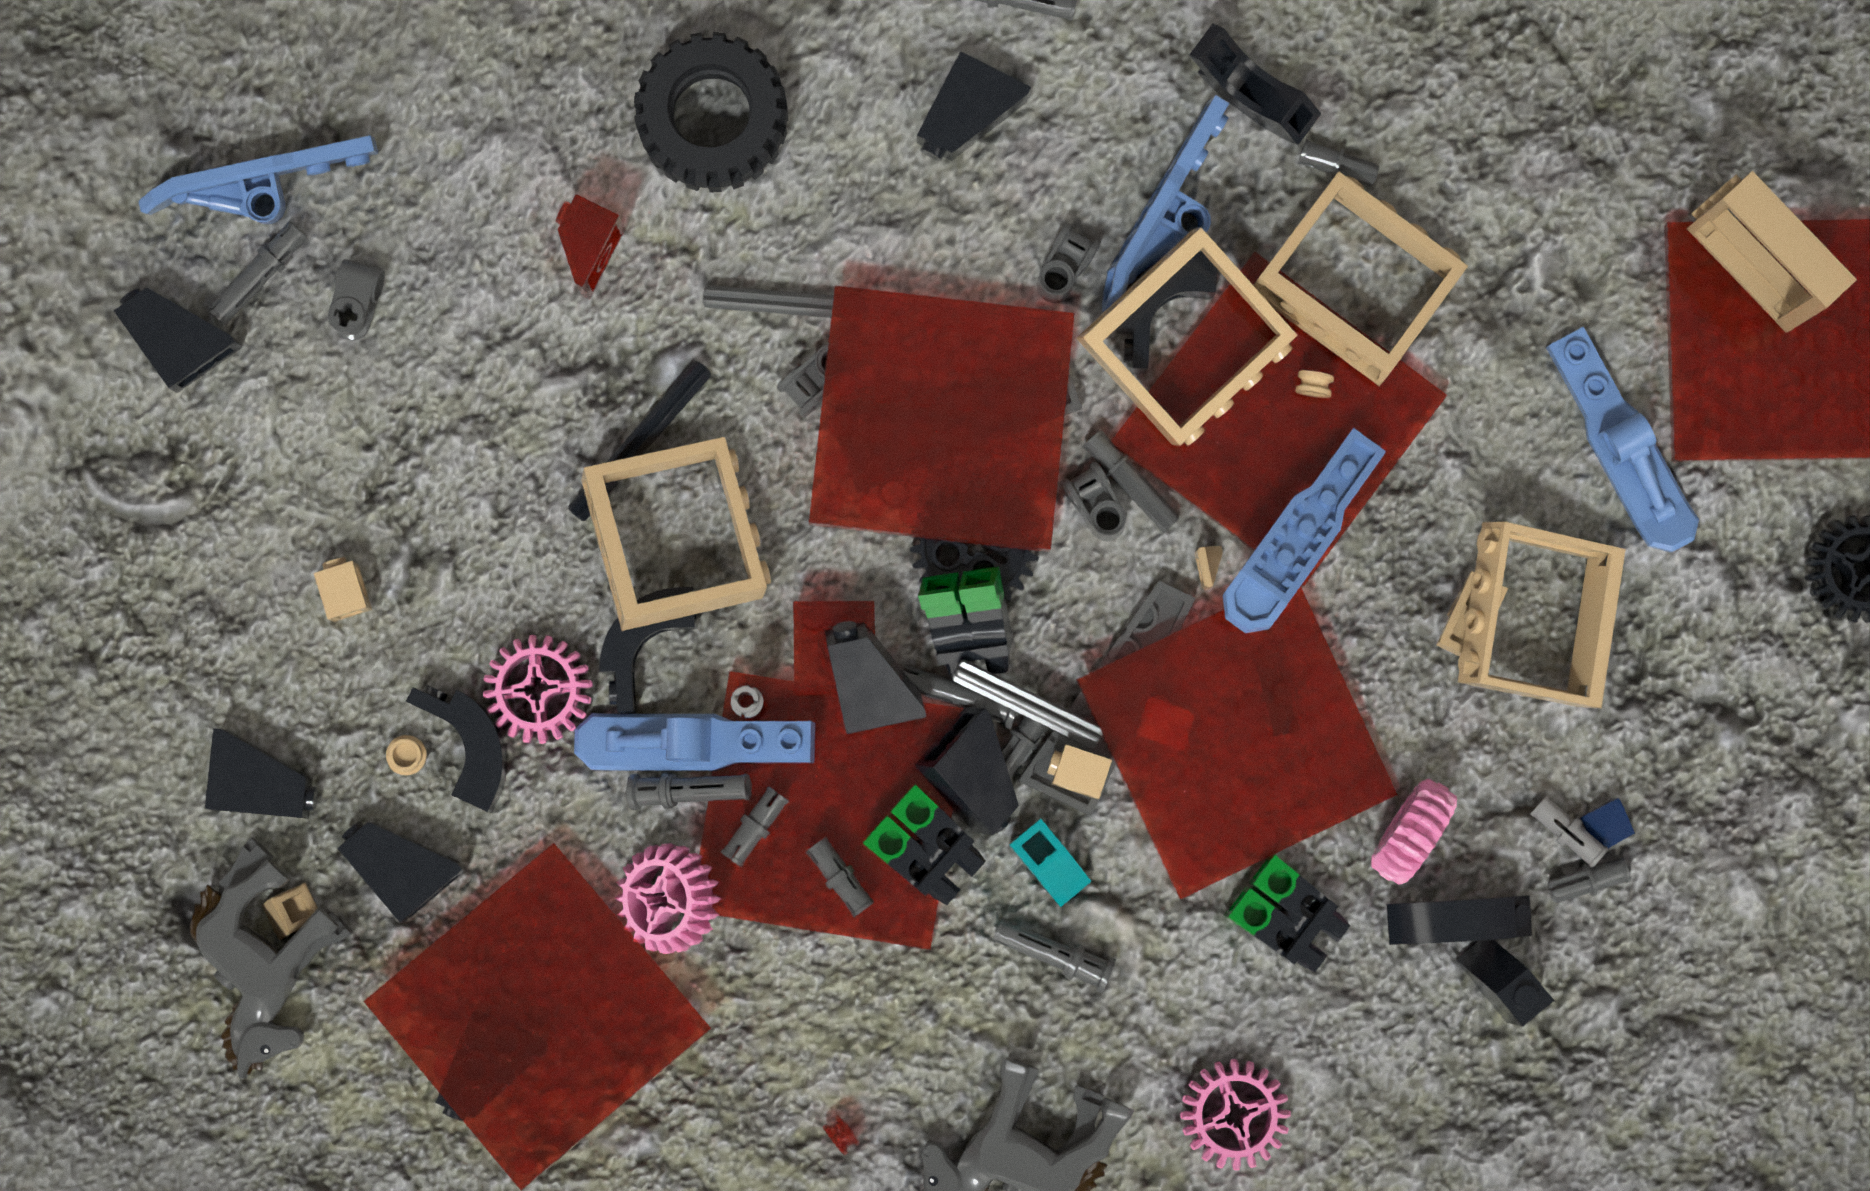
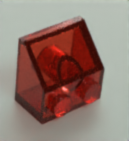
[556,194,626,300]
[793,601,875,695]

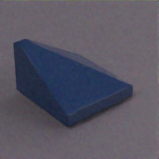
[1579,798,1635,848]

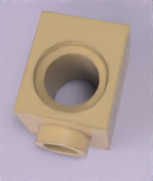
[313,557,372,622]
[1047,745,1112,800]

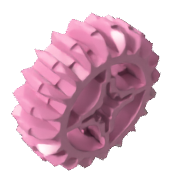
[483,635,593,744]
[1371,779,1457,885]
[614,843,722,954]
[1180,1059,1291,1170]

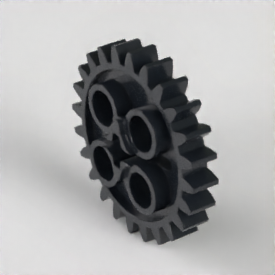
[909,481,1040,602]

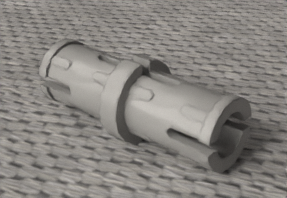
[731,685,764,718]
[1530,795,1609,868]

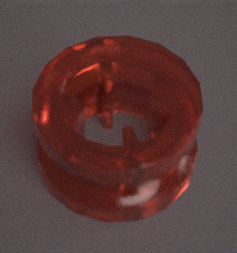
[823,1114,860,1156]

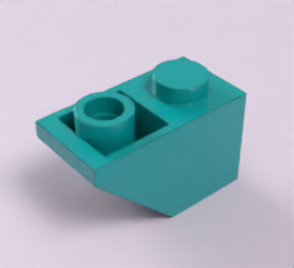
[1009,819,1091,907]

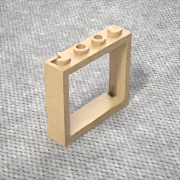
[1687,171,1857,333]
[1254,172,1468,386]
[1076,227,1298,446]
[581,437,771,631]
[1458,522,1626,708]

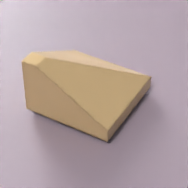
[1194,546,1223,590]

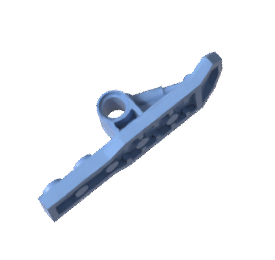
[1102,95,1229,312]
[138,135,378,224]
[1546,327,1699,553]
[1222,428,1386,633]
[574,713,815,771]

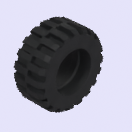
[634,32,789,193]

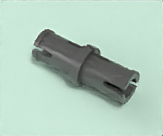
[720,786,789,867]
[806,837,874,917]

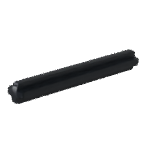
[568,360,711,521]

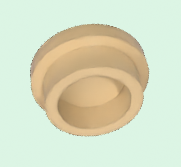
[386,735,427,776]

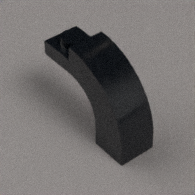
[1189,23,1321,145]
[1116,252,1217,374]
[599,586,697,713]
[406,684,507,813]
[1386,895,1532,945]

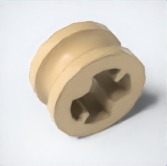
[1295,370,1334,398]

